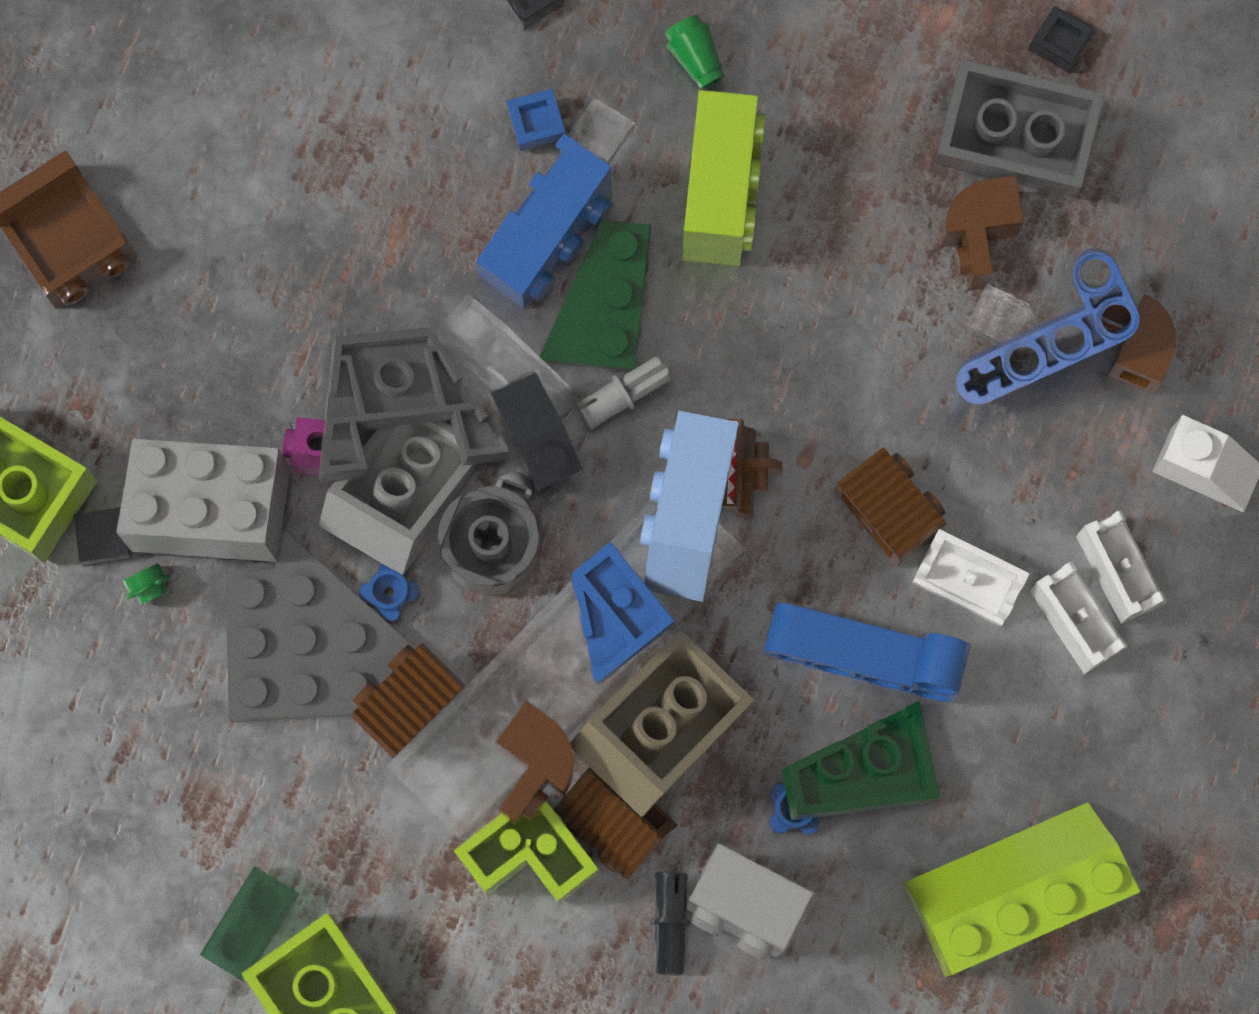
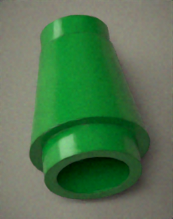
[665,14,725,90]

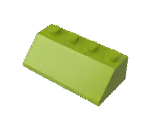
[903,802,1140,977]

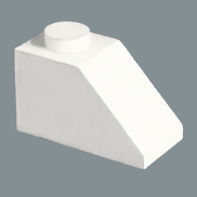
[1152,415,1259,512]

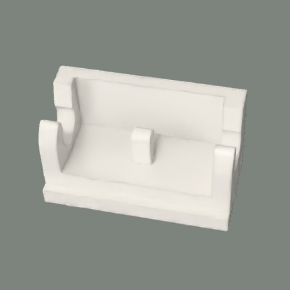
[1076,510,1167,625]
[912,529,1030,627]
[1029,561,1128,675]

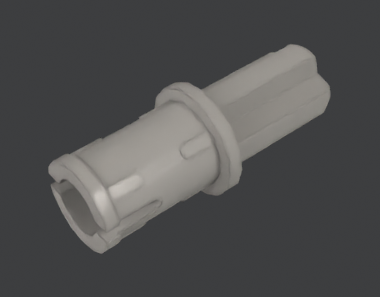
[575,357,671,430]

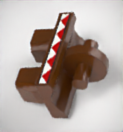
[722,419,783,517]

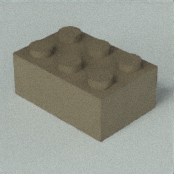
[570,630,754,817]

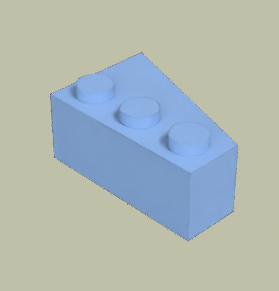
[640,411,739,602]

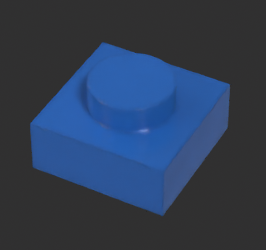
[506,88,566,151]

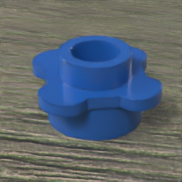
[359,564,419,622]
[769,783,820,835]

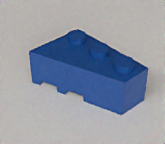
[476,133,614,309]

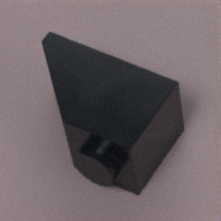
[490,371,583,491]

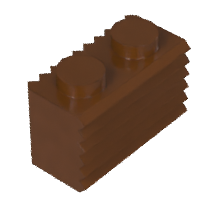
[834,447,946,567]
[350,643,468,760]
[553,767,678,879]

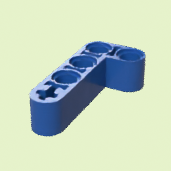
[956,248,1139,404]
[763,603,971,702]

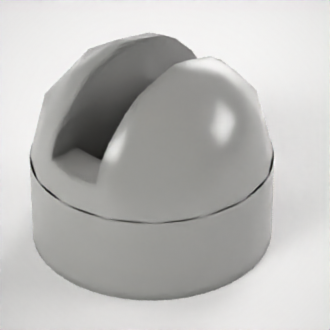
[495,472,534,506]

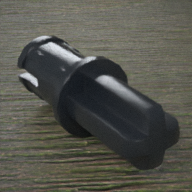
[650,872,691,976]

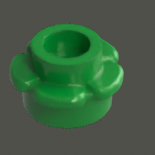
[123,563,170,605]

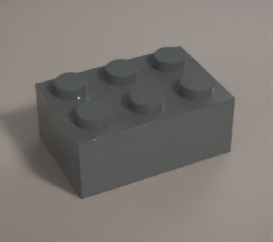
[934,59,1105,198]

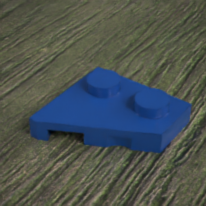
[571,542,676,684]

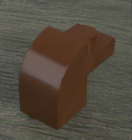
[941,176,1024,290]
[1102,294,1176,394]
[496,700,574,826]

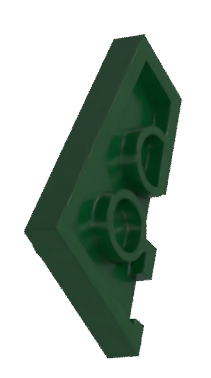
[538,220,650,371]
[782,701,940,820]

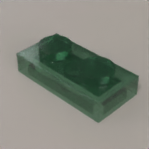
[200,866,300,982]

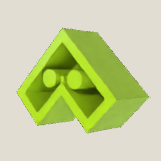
[454,801,599,905]

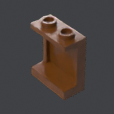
[0,150,137,309]

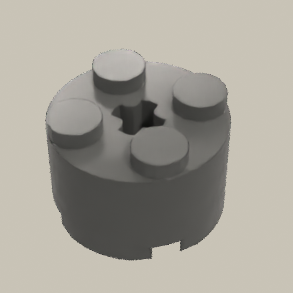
[438,486,541,596]

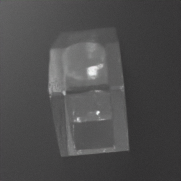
[436,294,582,423]

